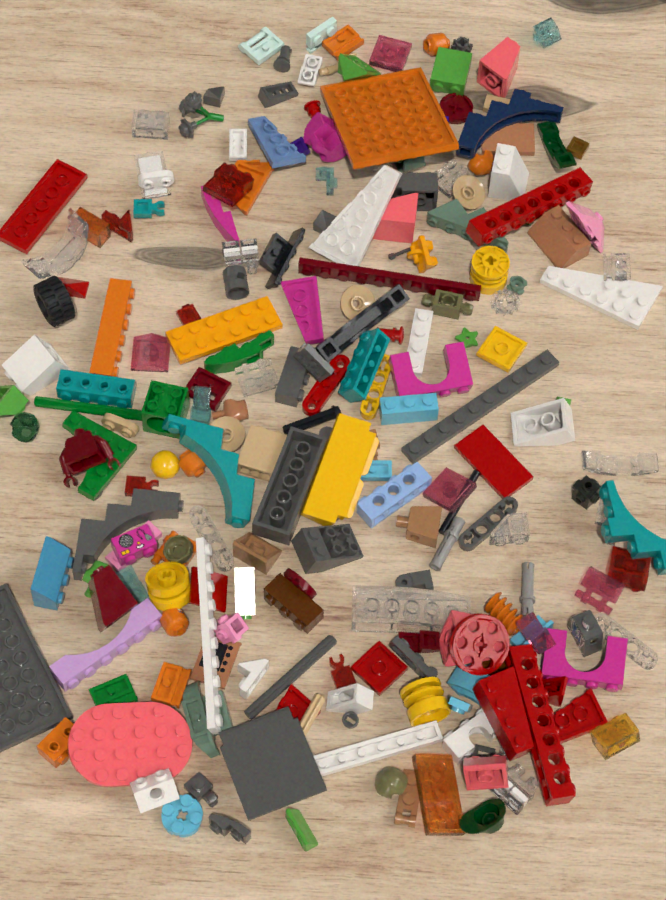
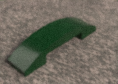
[537,121,577,169]

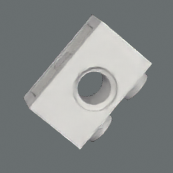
[130,768,180,814]

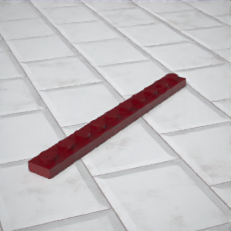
[298,257,481,301]

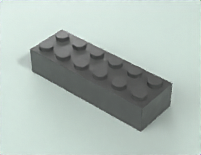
[252,426,327,546]

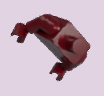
[59,428,121,488]

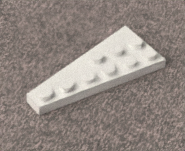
[308,165,402,266]
[540,266,663,330]

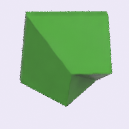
[338,53,381,81]

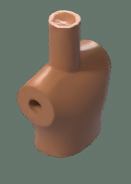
[212,399,249,421]

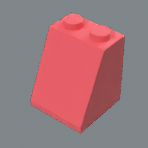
[477,37,521,98]
[372,193,418,243]
[440,610,502,667]

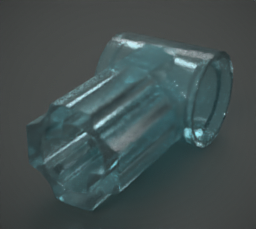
[190,386,211,425]

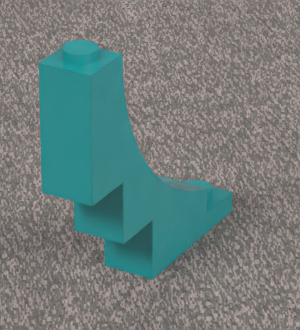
[162,414,255,528]

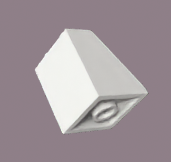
[488,143,529,201]
[2,334,71,396]

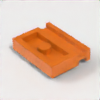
[322,25,364,61]
[151,662,192,709]

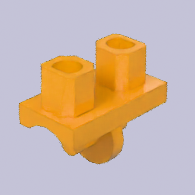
[407,235,438,273]

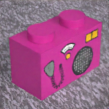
[111,524,157,566]

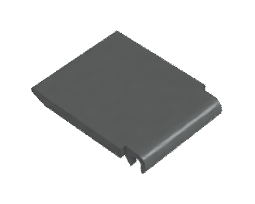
[218,706,327,821]

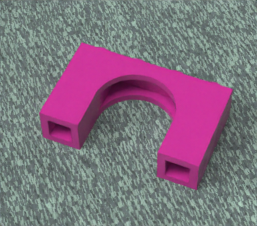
[388,341,473,397]
[542,628,628,692]

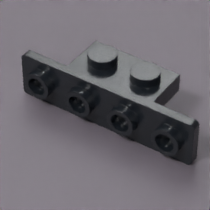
[258,227,305,289]

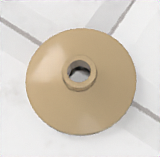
[452,175,485,210]
[340,285,375,320]
[211,416,245,452]

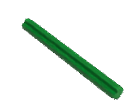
[34,396,142,421]

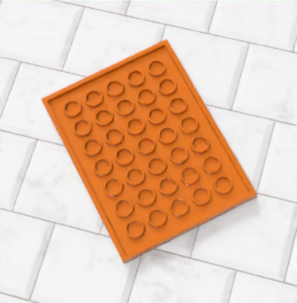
[320,67,459,169]

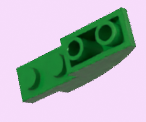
[204,330,274,374]

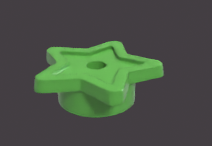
[455,327,478,348]

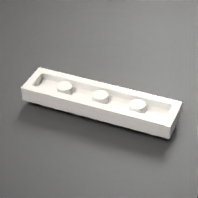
[407,308,434,377]

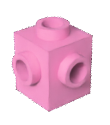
[214,612,249,644]

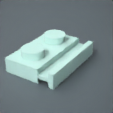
[306,16,337,54]

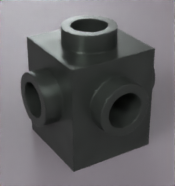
[571,475,601,510]

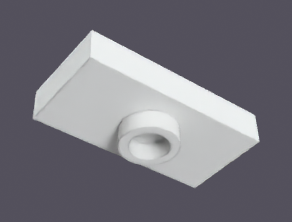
[229,129,247,161]

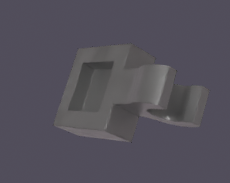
[184,772,218,808]

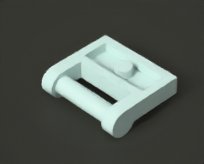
[238,27,284,65]

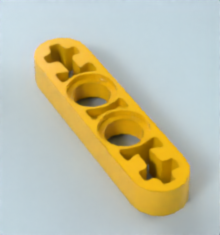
[360,354,391,420]

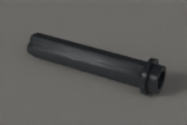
[282,405,341,435]

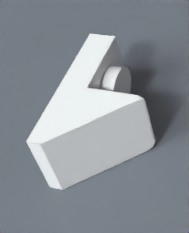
[237,659,269,700]

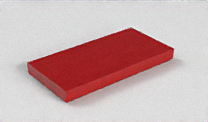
[454,424,534,499]

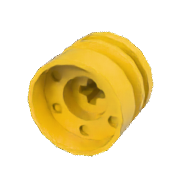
[469,246,510,295]
[400,677,451,727]

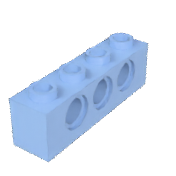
[357,462,432,529]

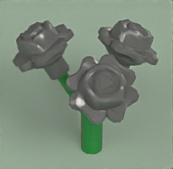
[178,91,224,139]

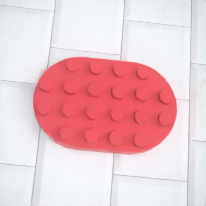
[68,702,192,787]

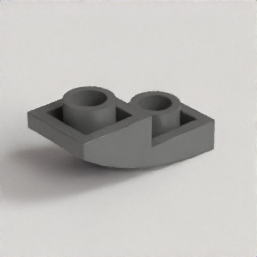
[208,814,251,844]

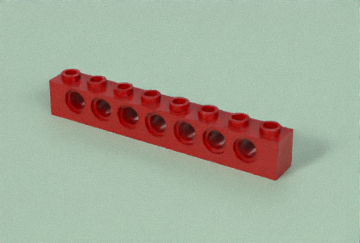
[465,167,593,247]
[505,644,576,806]

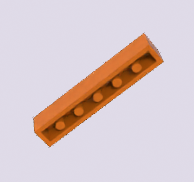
[89,278,135,377]

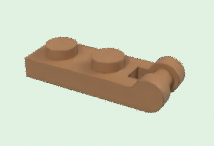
[394,769,424,828]

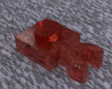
[124,476,159,497]
[329,654,356,689]

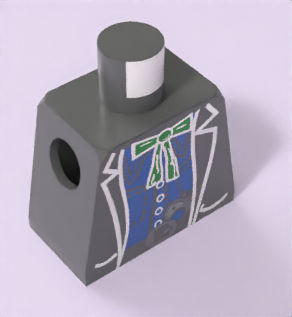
[567,610,603,657]

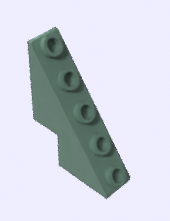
[426,199,509,253]

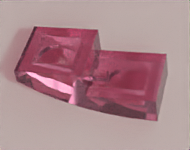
[515,612,556,655]

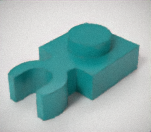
[133,199,165,218]

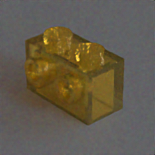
[591,713,640,760]

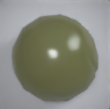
[163,535,193,564]
[375,767,408,799]

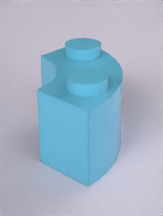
[447,664,489,707]

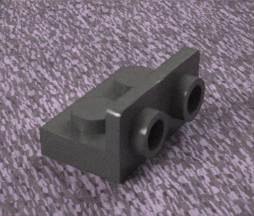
[293,343,335,382]

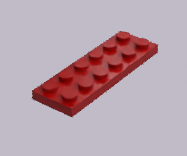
[0,159,88,255]

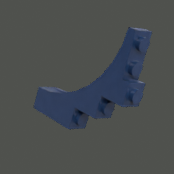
[456,89,564,159]

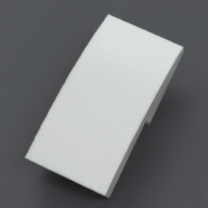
[298,54,323,87]

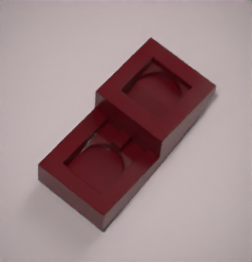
[397,630,440,654]

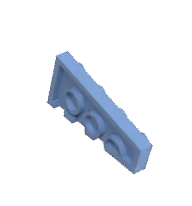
[248,116,306,168]

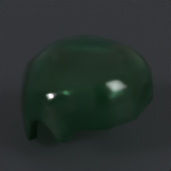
[10,412,40,443]

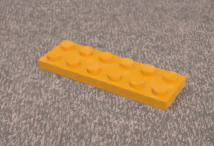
[165,296,283,365]

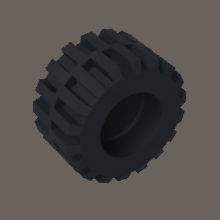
[33,275,75,327]

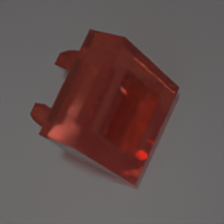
[176,304,201,325]

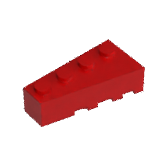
[472,666,534,762]

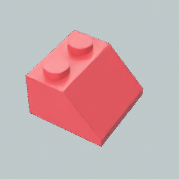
[463,755,509,791]

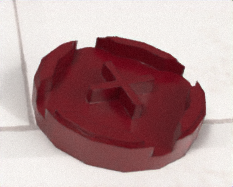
[439,93,473,125]
[283,568,317,599]

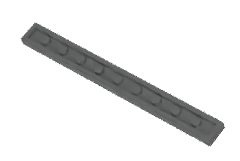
[401,349,559,464]

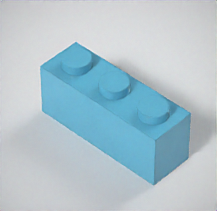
[379,393,439,425]

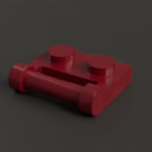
[186,367,232,412]

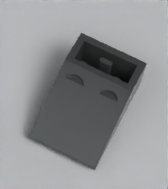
[291,524,364,574]

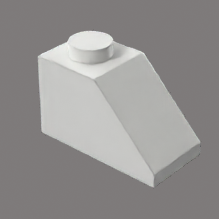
[326,683,374,714]

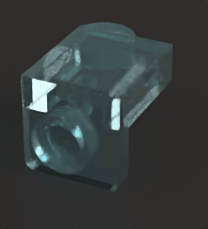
[316,167,337,196]

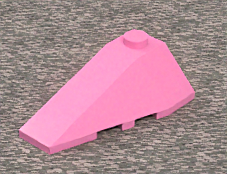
[566,201,605,254]

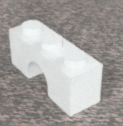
[442,708,497,765]

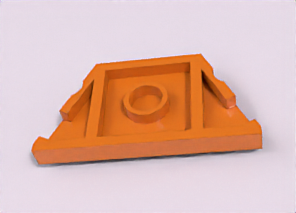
[222,160,274,216]

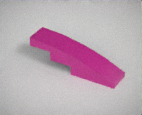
[201,185,240,248]

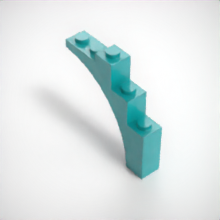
[599,480,666,575]

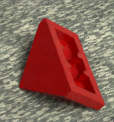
[58,277,89,299]

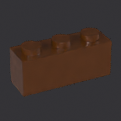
[264,573,324,634]

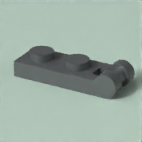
[389,636,438,679]

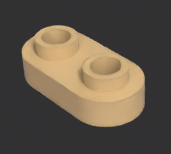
[101,413,139,438]

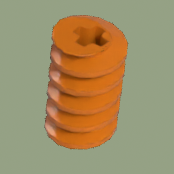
[484,592,528,636]

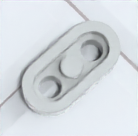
[138,170,174,189]

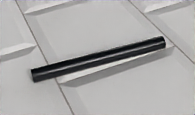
[439,470,480,535]

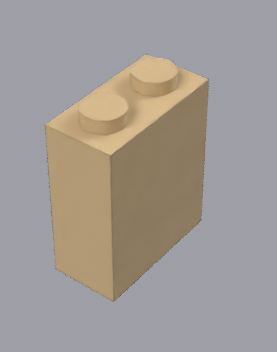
[237,425,287,482]

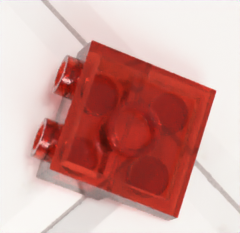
[203,162,254,207]
[606,546,651,592]

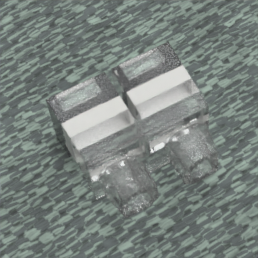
[222,238,259,274]
[489,763,539,815]

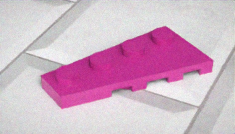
[281,276,324,344]

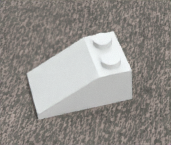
[511,398,575,447]

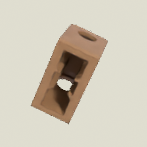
[396,506,442,548]

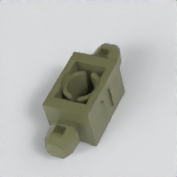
[421,289,474,320]

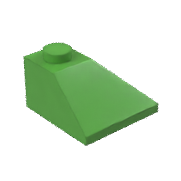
[0,385,29,415]

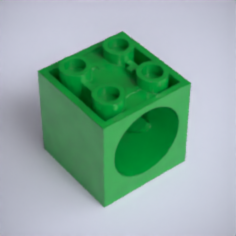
[141,380,190,439]

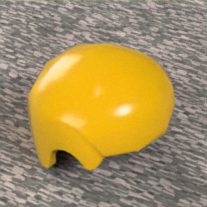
[150,450,180,479]

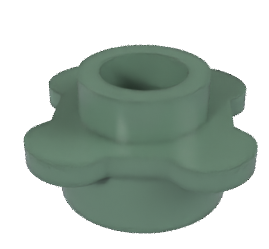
[507,276,527,295]

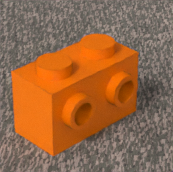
[37,717,74,768]

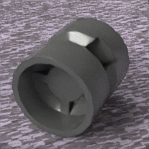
[222,265,249,300]

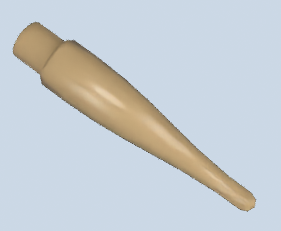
[318,53,357,76]

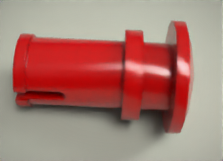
[304,100,321,118]
[377,326,404,345]

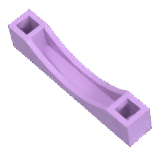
[49,598,162,692]

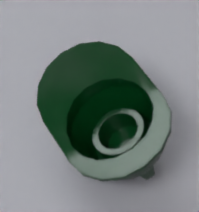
[459,799,506,834]

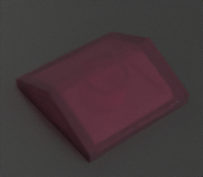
[131,333,171,372]

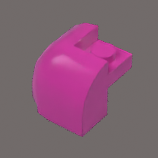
[303,112,347,162]

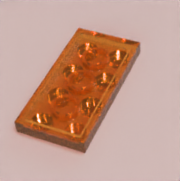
[412,754,465,836]

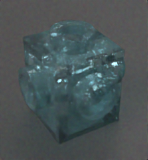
[533,17,562,48]

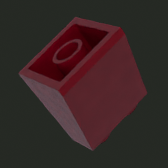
[88,565,138,633]

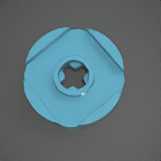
[161,794,203,838]

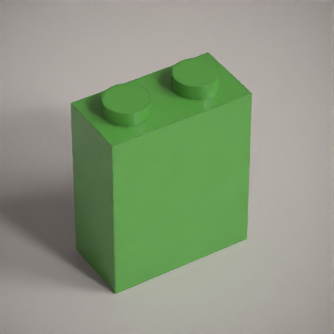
[430,47,472,96]

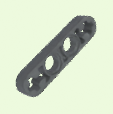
[459,496,518,552]

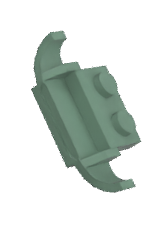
[181,681,233,758]

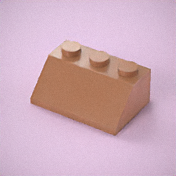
[527,205,591,269]

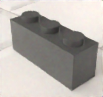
[275,346,310,408]

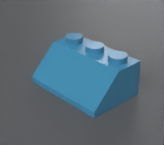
[30,536,74,611]

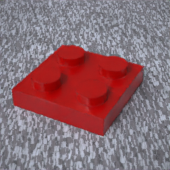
[351,641,408,696]

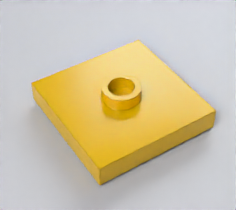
[476,326,527,373]

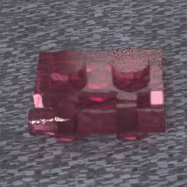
[575,566,626,615]

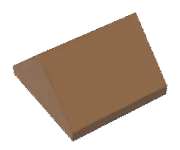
[233,532,283,575]

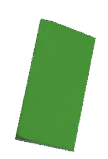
[285,808,318,852]

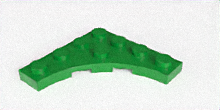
[62,410,137,501]

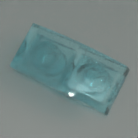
[116,565,149,606]

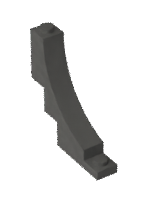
[72,488,184,581]

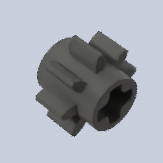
[451,36,473,53]

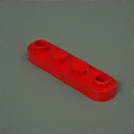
[302,355,350,416]

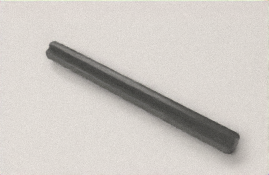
[244,635,337,719]

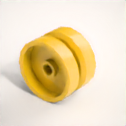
[145,562,190,611]

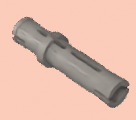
[429,516,465,571]
[520,562,535,620]

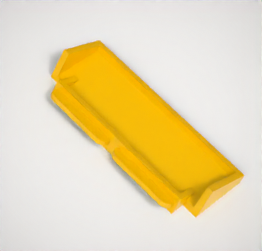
[300,413,379,526]

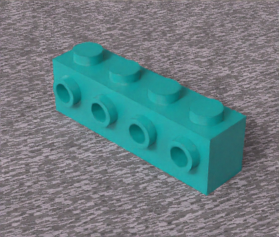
[338,328,390,403]
[56,369,136,409]

